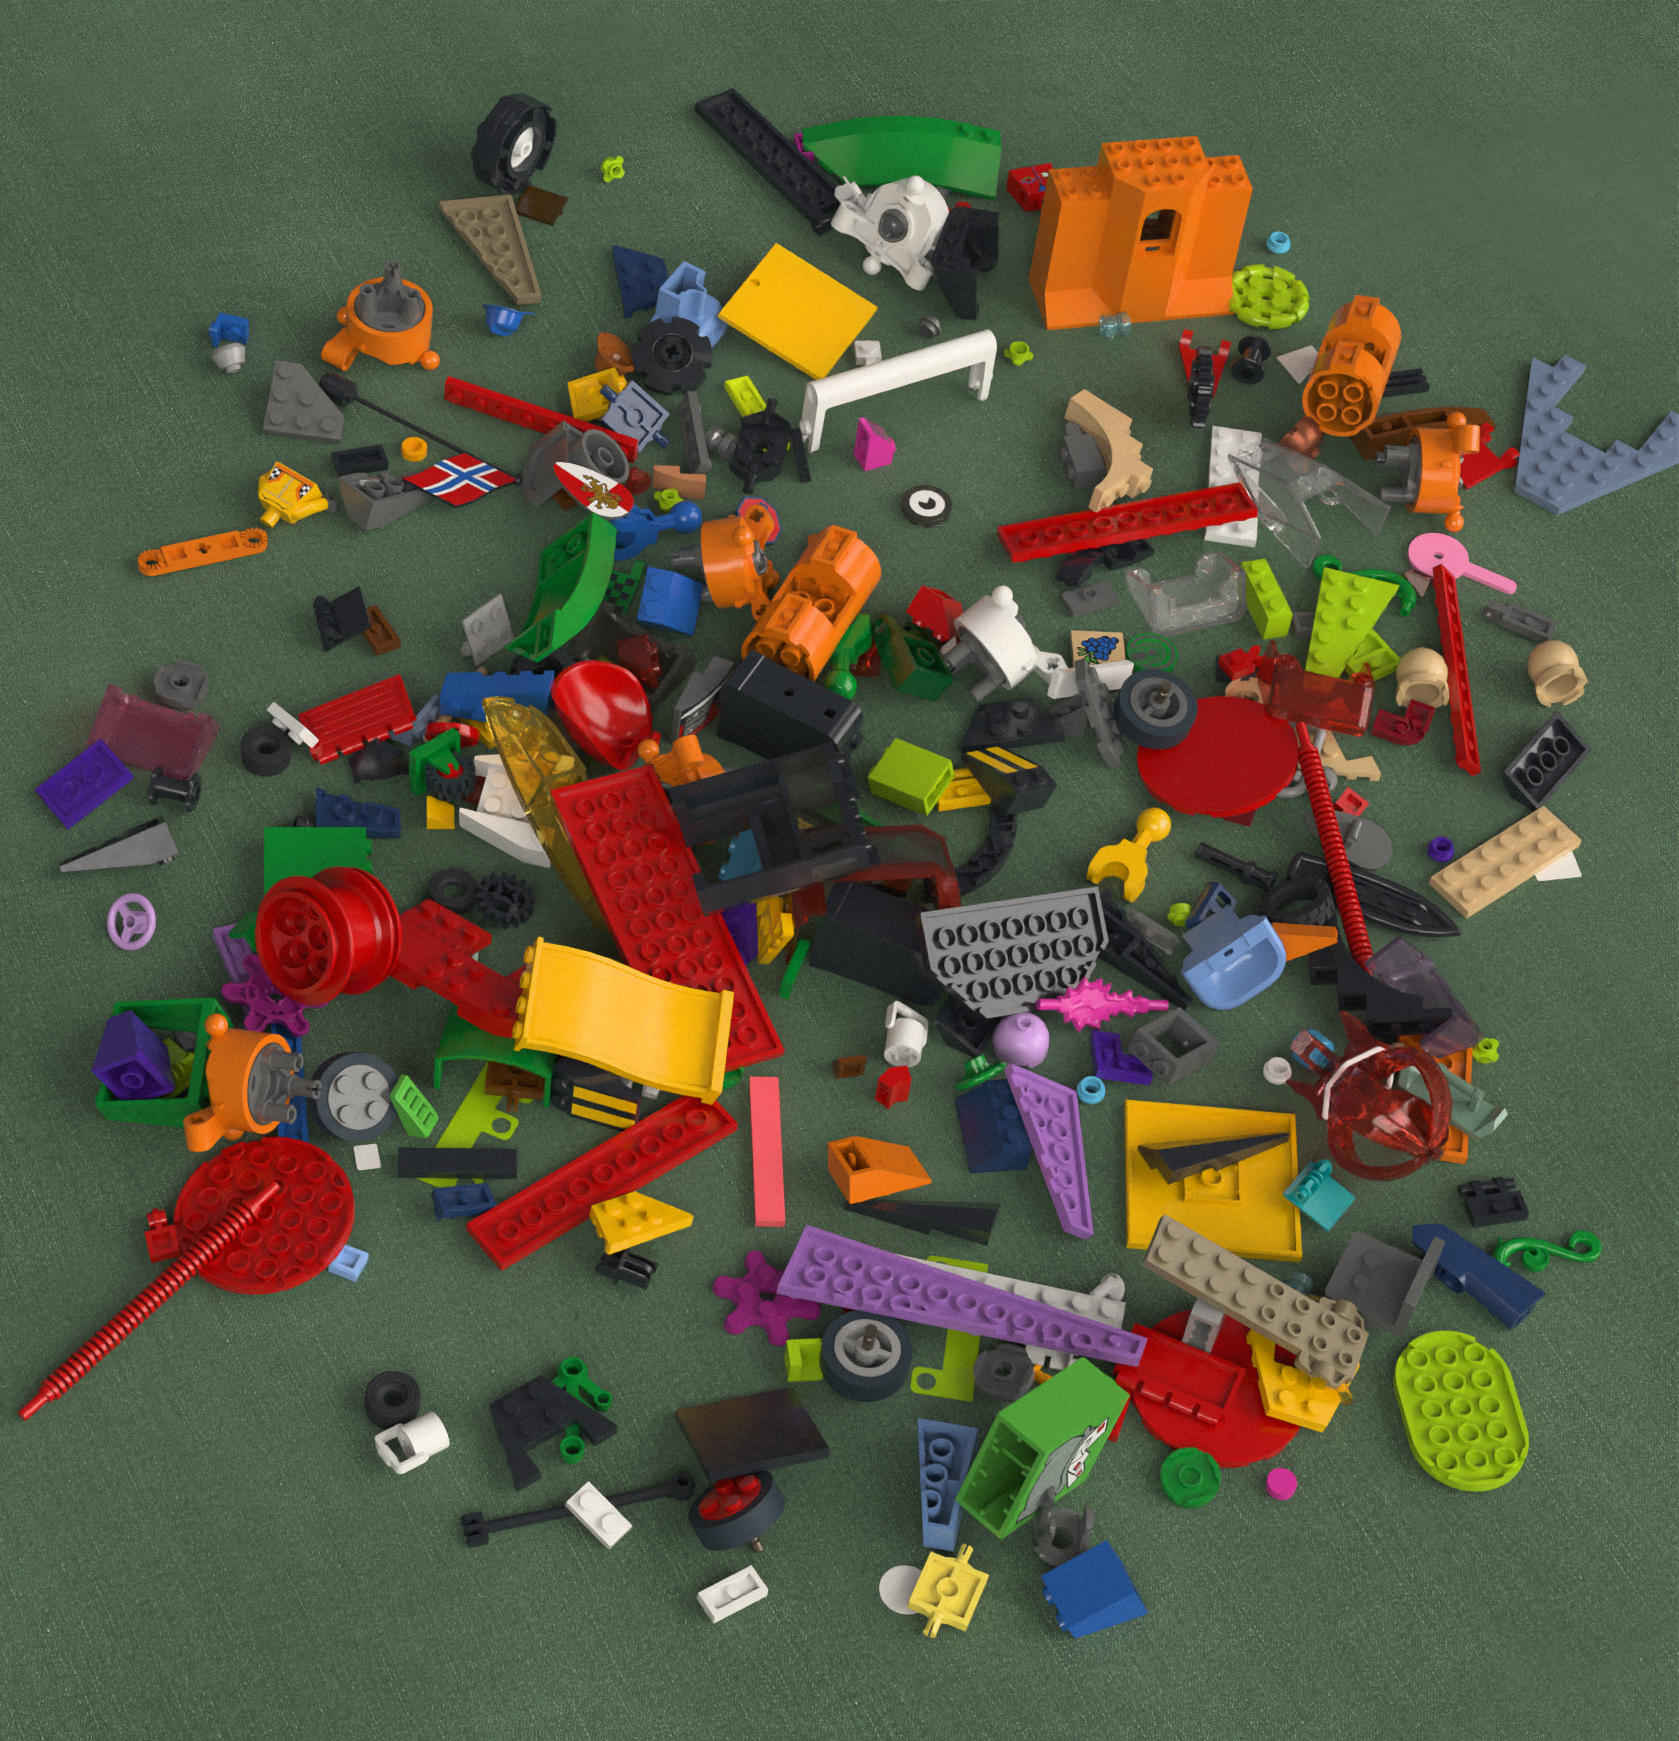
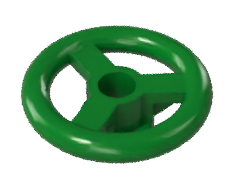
[954,1054,1007,1090]

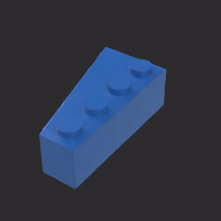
[440,671,554,732]

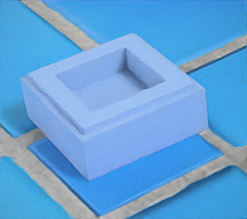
[328,1244,369,1282]

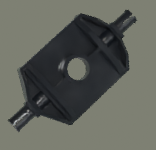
[728,398,792,495]

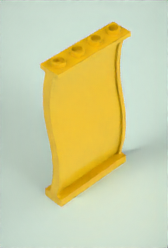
[512,937,734,1105]

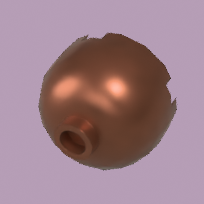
[1275,416,1324,463]

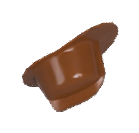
[594,332,634,376]

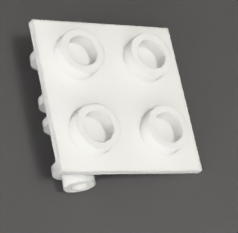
[835,176,868,211]

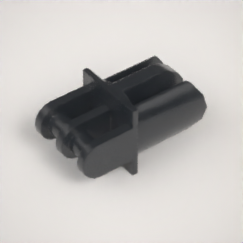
[595,1247,659,1290]

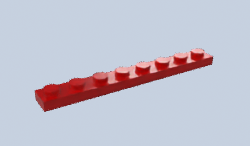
[444,376,639,464]

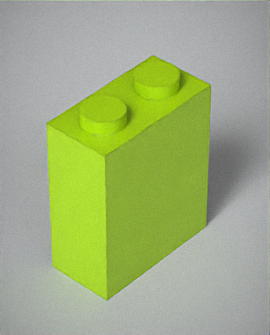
[868,738,955,816]

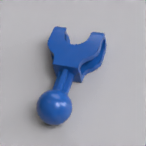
[609,501,702,561]

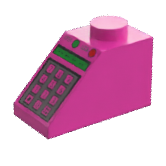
[853,417,896,471]

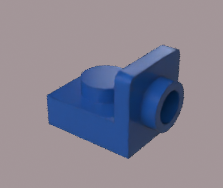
[209,312,249,347]

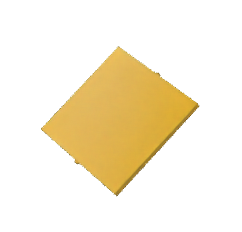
[718,243,878,380]

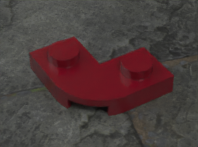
[1370,699,1436,745]

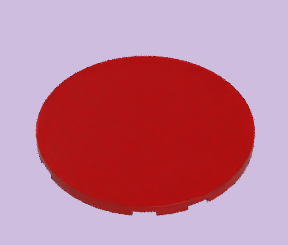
[1137,696,1299,818]
[173,1137,355,1295]
[1131,1309,1301,1468]

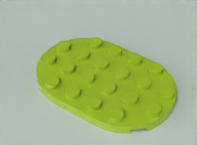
[1393,1331,1529,1492]

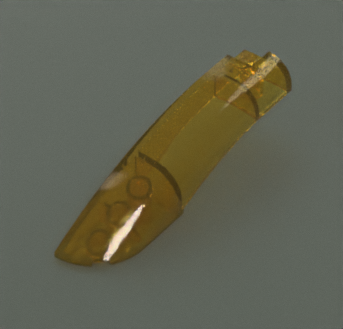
[482,696,614,941]

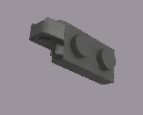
[1482,599,1557,643]

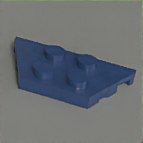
[612,245,668,318]

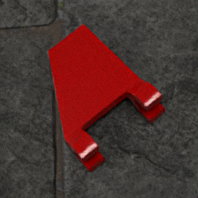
[1179,329,1232,398]
[1460,422,1520,490]

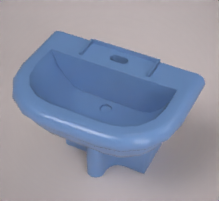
[650,261,729,356]
[1180,904,1286,1010]

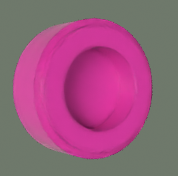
[1265,1468,1297,1500]

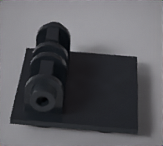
[313,586,371,652]

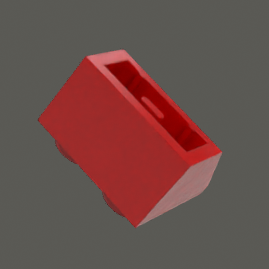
[906,585,963,642]

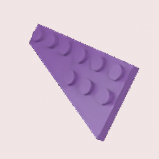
[1004,1063,1094,1240]

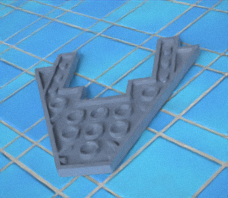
[1514,355,1679,515]

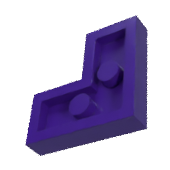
[1089,1030,1153,1086]

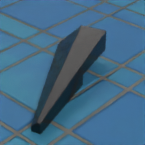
[1098,888,1193,1011]
[845,1199,1001,1246]

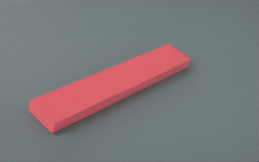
[749,1077,785,1227]

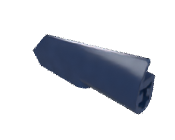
[1412,1224,1545,1331]

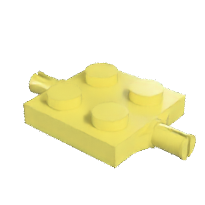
[907,1544,989,1638]

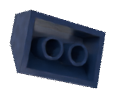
[955,1079,1032,1173]

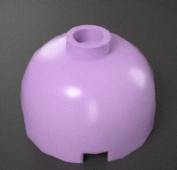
[992,1012,1049,1068]

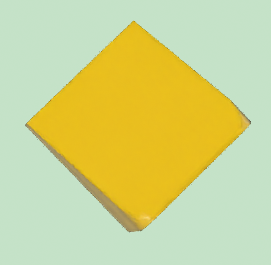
[426,796,455,829]

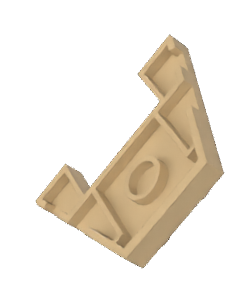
[1293,697,1381,781]

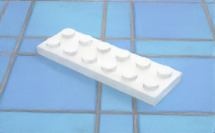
[1204,426,1262,548]

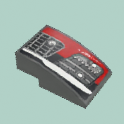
[670,656,734,744]

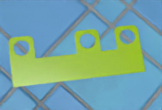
[416,1061,533,1188]
[910,1256,988,1402]

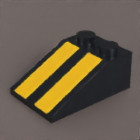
[960,746,1057,816]
[551,1056,642,1132]

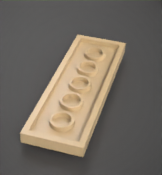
[1429,806,1581,919]

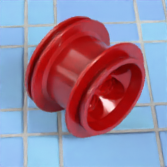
[255,866,402,1006]

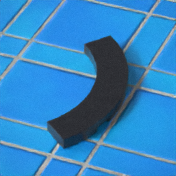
[922,807,1017,904]

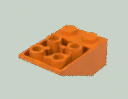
[828,1136,932,1204]

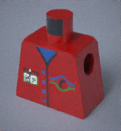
[1006,163,1053,212]

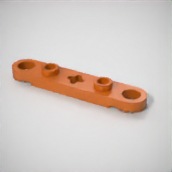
[138,527,268,576]

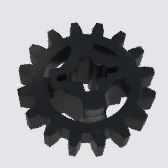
[473,871,536,929]

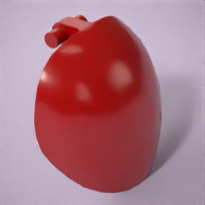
[551,660,661,770]

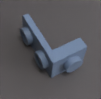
[389,694,440,747]

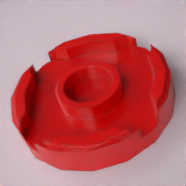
[425,722,480,748]

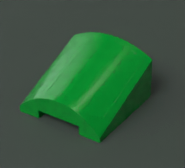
[434,1003,560,1108]

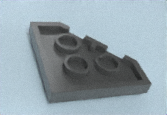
[263,360,345,444]
[1075,658,1123,769]

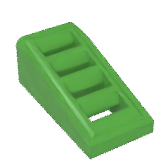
[389,1075,439,1138]

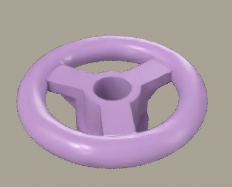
[107,893,156,950]

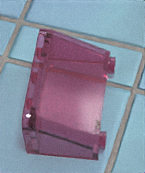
[86,684,220,781]

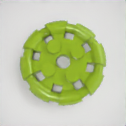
[1229,264,1310,330]

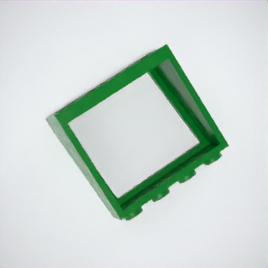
[95,997,234,1128]

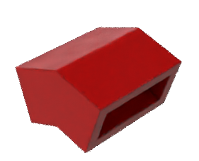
[875,1065,912,1109]

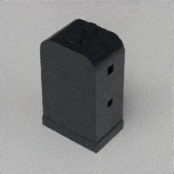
[717,650,864,785]
[809,874,944,1006]

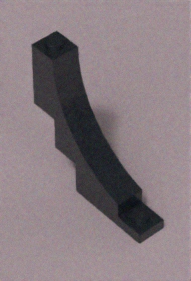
[1309,915,1453,1037]

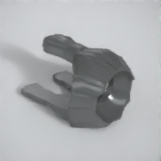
[1033,1486,1095,1567]

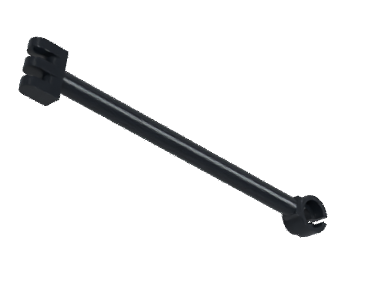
[460,1473,695,1548]

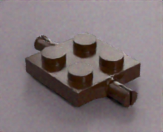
[484,1061,545,1113]

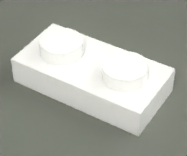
[267,702,319,748]
[565,1481,632,1550]
[697,1565,768,1623]

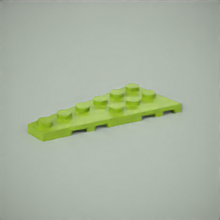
[1301,567,1399,698]

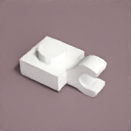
[854,340,882,366]

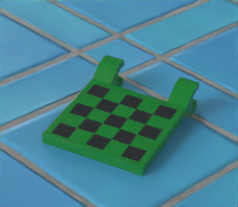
[596,560,645,621]

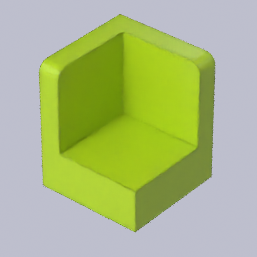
[784,1338,823,1382]

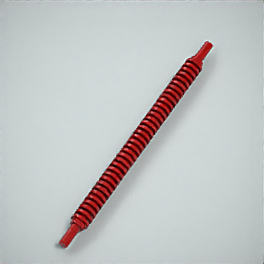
[1295,722,1375,977]
[17,1180,280,1421]

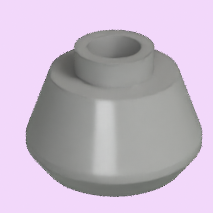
[211,343,245,374]

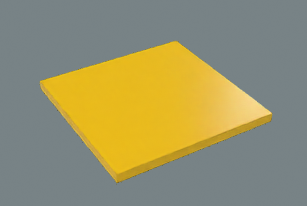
[1124,1099,1302,1263]

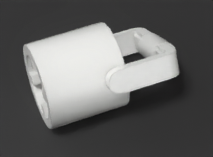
[884,1001,929,1067]
[375,1411,449,1474]

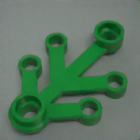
[551,1357,612,1464]

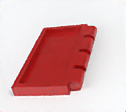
[298,674,417,765]
[1112,1323,1247,1426]

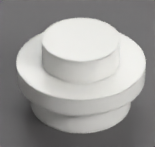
[1263,1057,1292,1085]

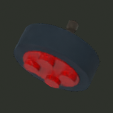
[688,1470,785,1553]

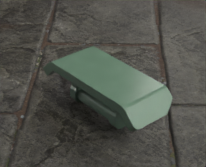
[1398,1053,1508,1139]

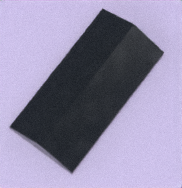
[1501,711,1592,811]
[933,994,1003,1057]

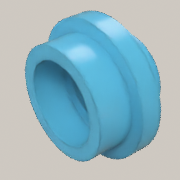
[1266,231,1291,254]
[1076,1076,1105,1104]

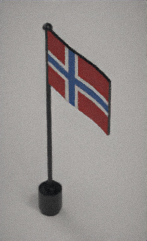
[318,372,523,508]

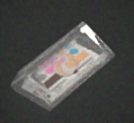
[1127,907,1181,956]

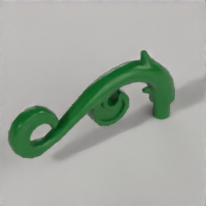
[1312,555,1417,617]
[1491,1230,1602,1272]

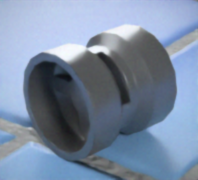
[705,426,738,460]

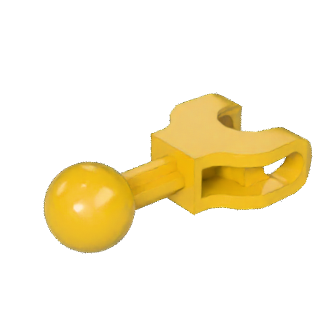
[1086,807,1171,903]

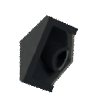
[348,738,409,784]

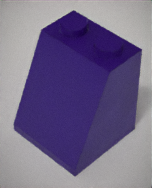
[91,1010,175,1101]

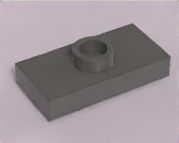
[1060,581,1119,618]

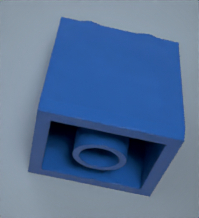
[637,567,704,636]
[1041,1540,1148,1639]

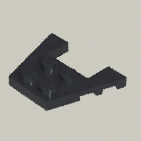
[489,1375,618,1492]

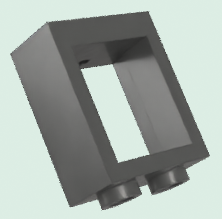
[1128,1007,1220,1086]

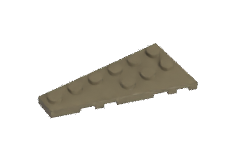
[439,194,542,305]

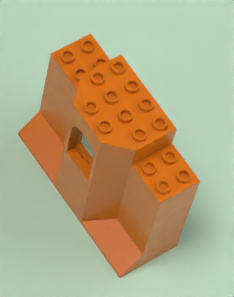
[1028,136,1253,330]

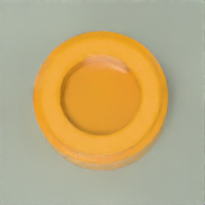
[401,437,427,462]

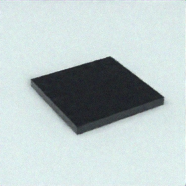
[675,1387,829,1482]

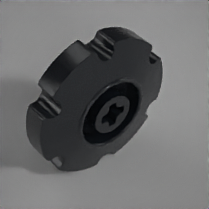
[632,317,713,396]

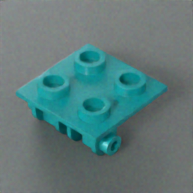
[1282,1159,1356,1232]

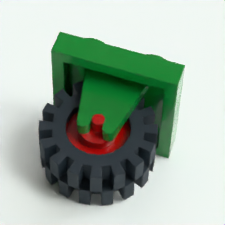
[409,728,475,802]

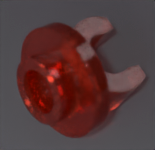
[626,467,651,495]

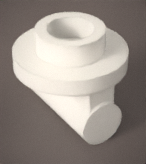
[1090,1273,1125,1301]

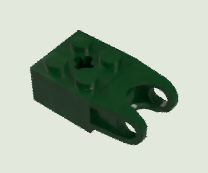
[872,614,954,702]

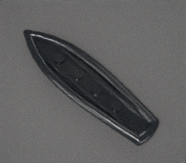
[1286,851,1462,937]

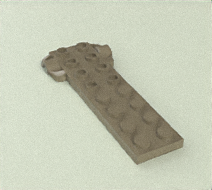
[1141,1214,1369,1390]

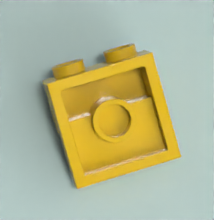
[567,367,627,422]

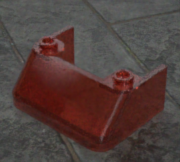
[1256,640,1375,737]

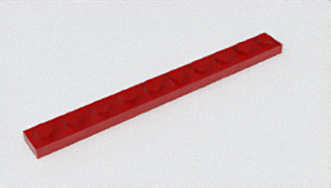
[1432,564,1481,776]

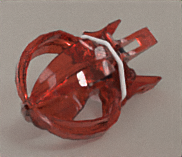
[1286,1010,1453,1182]

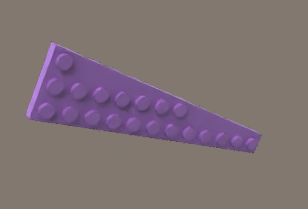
[777,1225,1148,1367]

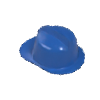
[482,304,536,336]

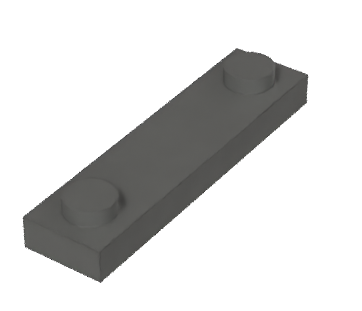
[677,390,711,474]

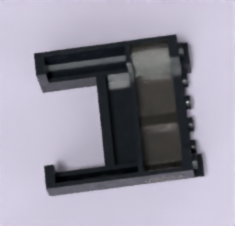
[669,742,882,917]

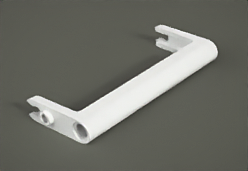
[799,329,997,454]

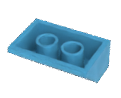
[718,829,763,881]

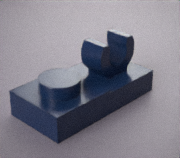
[431,1183,497,1221]

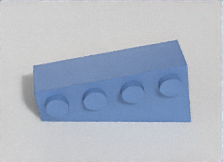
[918,1418,978,1552]

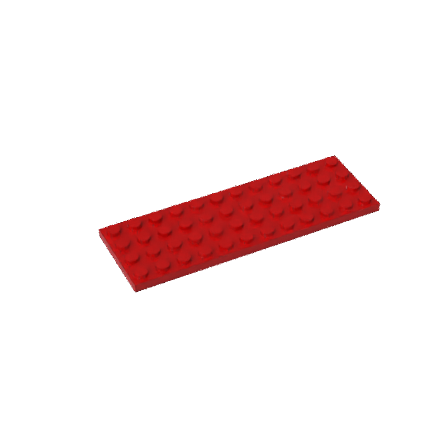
[548,764,785,1073]

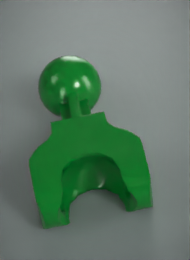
[823,614,872,700]

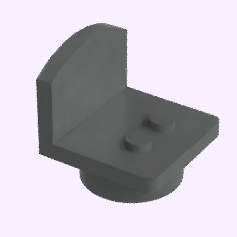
[522,421,629,507]
[1323,1232,1446,1338]

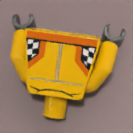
[258,461,340,528]

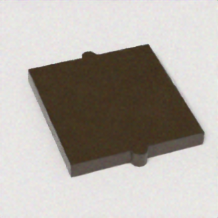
[515,185,568,226]

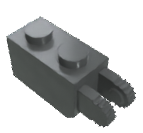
[1058,422,1106,490]

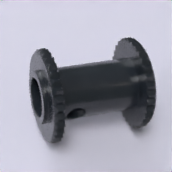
[1231,335,1272,385]
[148,766,201,812]

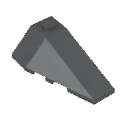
[338,473,434,530]

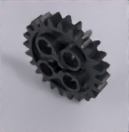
[1187,346,1215,428]

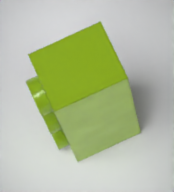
[1236,559,1293,640]

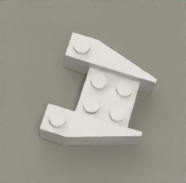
[459,751,577,868]

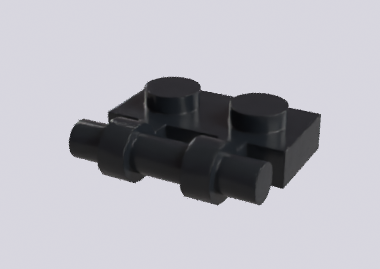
[1457,1176,1529,1228]

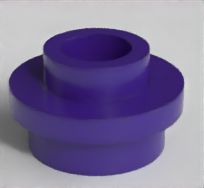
[1427,836,1454,862]

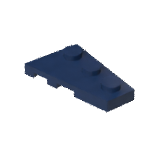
[316,788,401,838]

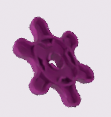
[221,954,330,1038]
[712,1251,821,1346]

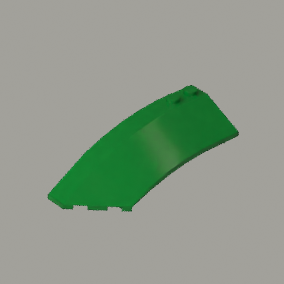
[802,116,1001,200]
[503,512,617,663]

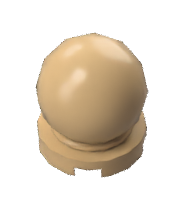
[1527,639,1588,707]
[1395,647,1449,713]

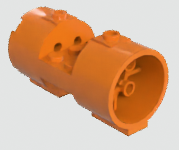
[1302,295,1401,437]
[741,525,881,682]

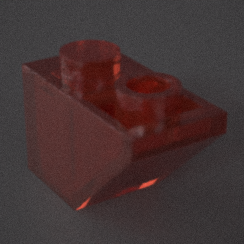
[617,633,662,688]

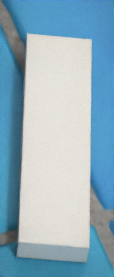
[1047,660,1134,699]

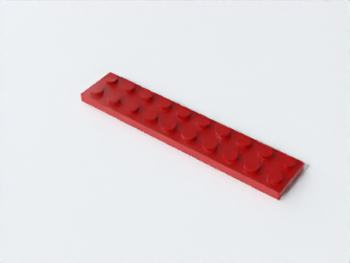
[997,482,1258,563]
[466,1095,738,1271]

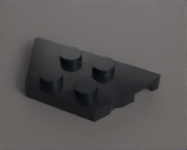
[962,699,1065,754]

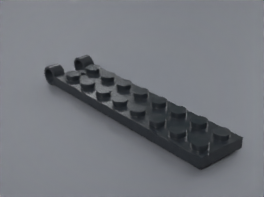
[694,88,841,235]

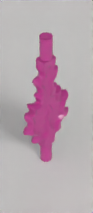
[1036,977,1169,1032]

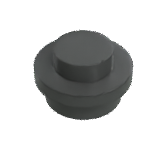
[918,316,942,339]

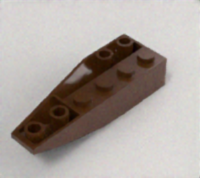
[1349,407,1496,460]

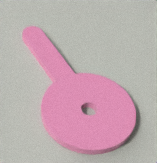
[1407,533,1517,594]

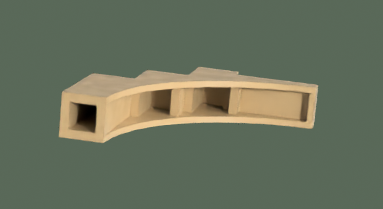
[1064,389,1153,513]

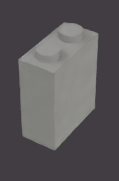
[1182,1298,1226,1354]

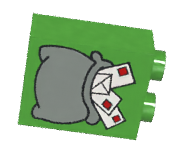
[955,1357,1130,1540]

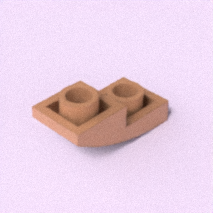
[652,465,706,500]

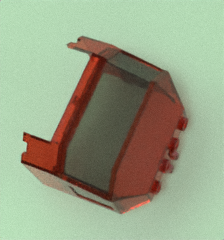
[779,824,962,965]

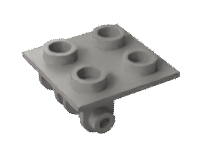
[461,593,514,666]

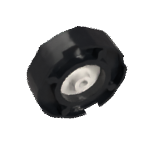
[471,93,557,195]

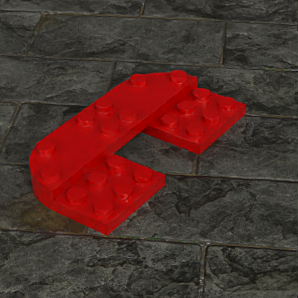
[390,898,527,1038]

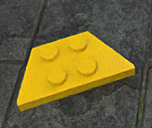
[589,1191,694,1255]

